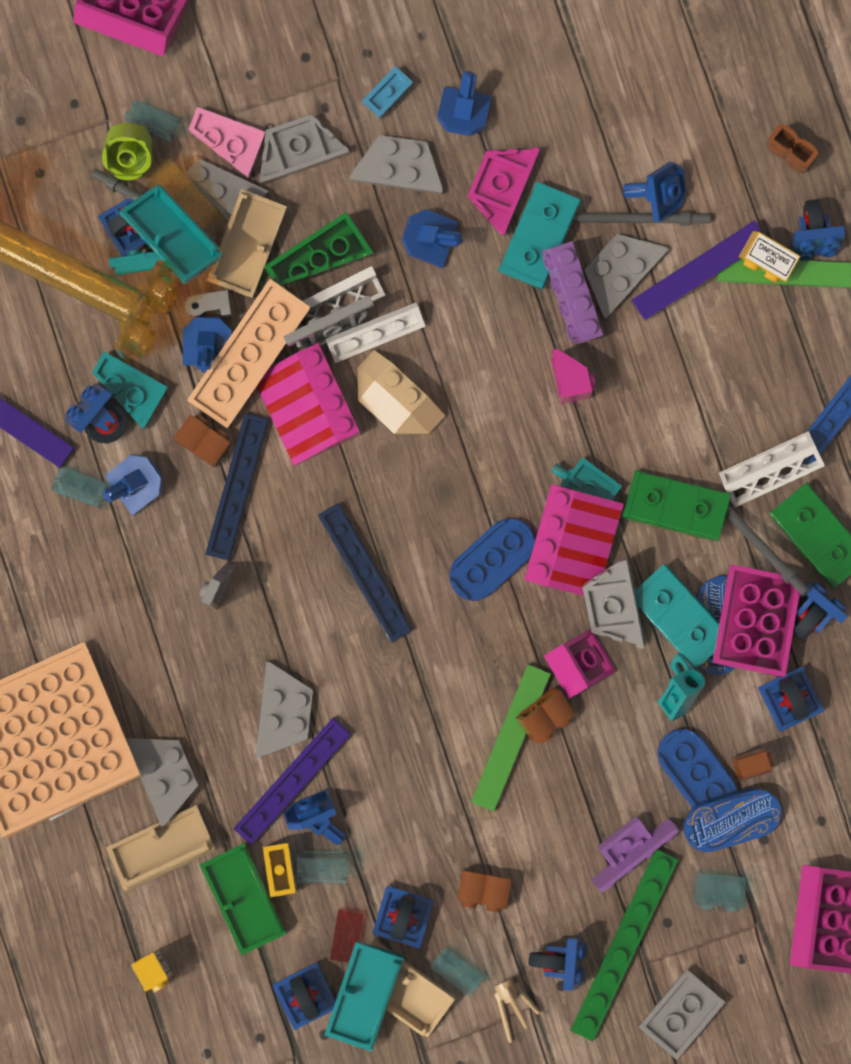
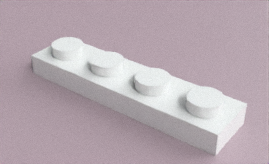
[325,302,426,363]

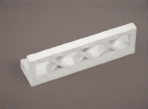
[295,266,386,331]
[719,431,825,507]

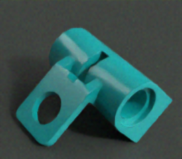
[657,653,705,722]

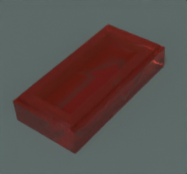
[330,910,363,963]

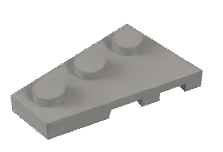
[200,561,237,610]

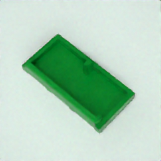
[623,470,731,542]
[769,482,851,590]
[200,843,287,955]

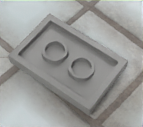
[638,969,726,1060]

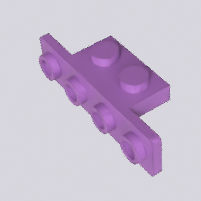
[591,816,679,892]

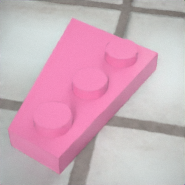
[189,107,266,179]

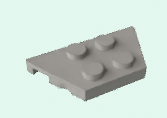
[259,114,349,185]
[350,135,443,195]
[584,234,668,320]
[283,295,374,348]
[582,557,646,649]
[256,662,313,757]
[127,738,199,828]

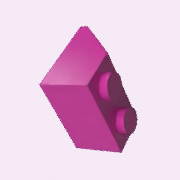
[550,349,596,405]
[544,629,616,698]

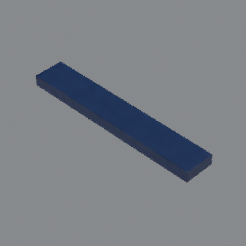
[205,413,269,561]
[318,503,412,643]

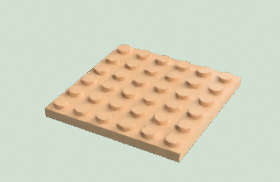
[0,642,142,839]

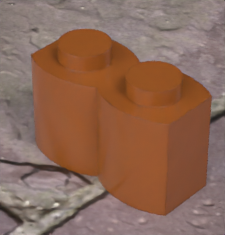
[766,124,819,173]
[173,414,231,468]
[516,688,576,744]
[732,748,774,781]
[457,870,512,913]

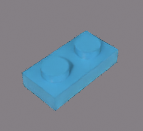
[362,66,413,119]

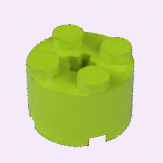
[102,123,153,180]

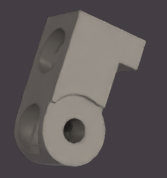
[185,290,233,319]

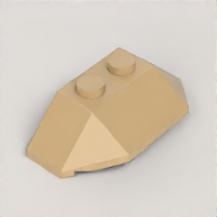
[357,350,446,434]

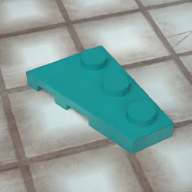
[92,352,169,430]

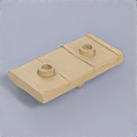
[206,189,287,298]
[106,805,217,893]
[370,938,456,1037]

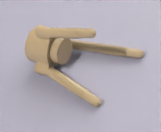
[494,978,540,1043]

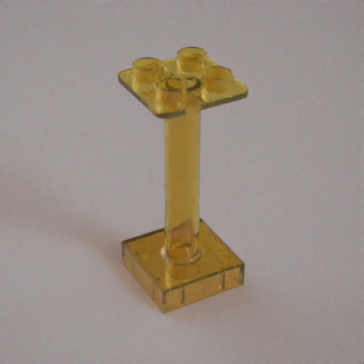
[0,220,179,363]

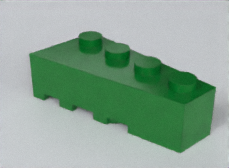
[264,212,373,287]

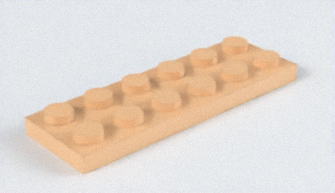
[187,279,311,428]

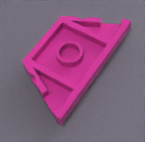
[468,148,540,236]

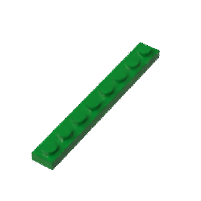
[570,849,678,1042]

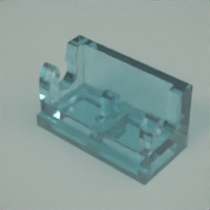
[124,99,181,141]
[51,467,109,509]
[296,851,348,884]

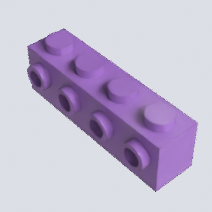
[542,241,603,344]

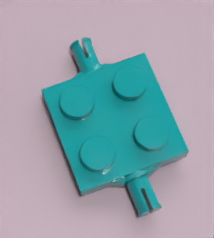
[551,457,624,518]

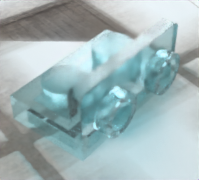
[693,873,746,912]

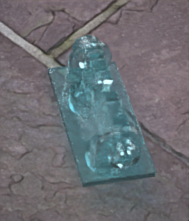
[430,947,484,997]

